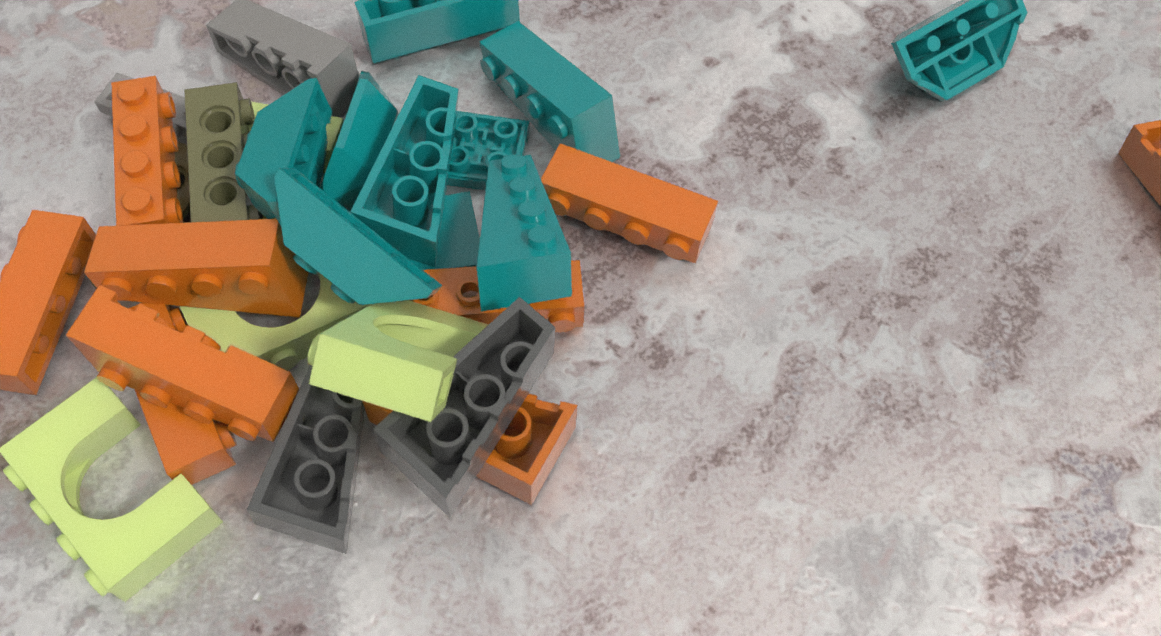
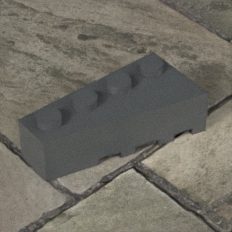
[373,297,555,518]
[247,365,365,554]

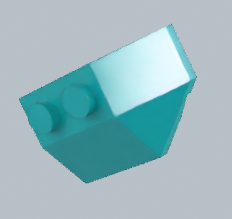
[891,0,1028,102]
[320,71,399,212]
[235,78,332,226]
[274,168,442,305]

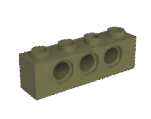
[184,82,263,222]

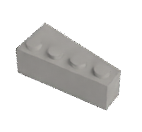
[206,0,360,118]

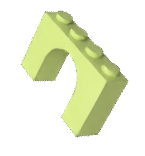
[180,272,371,370]
[308,300,488,422]
[0,378,223,602]

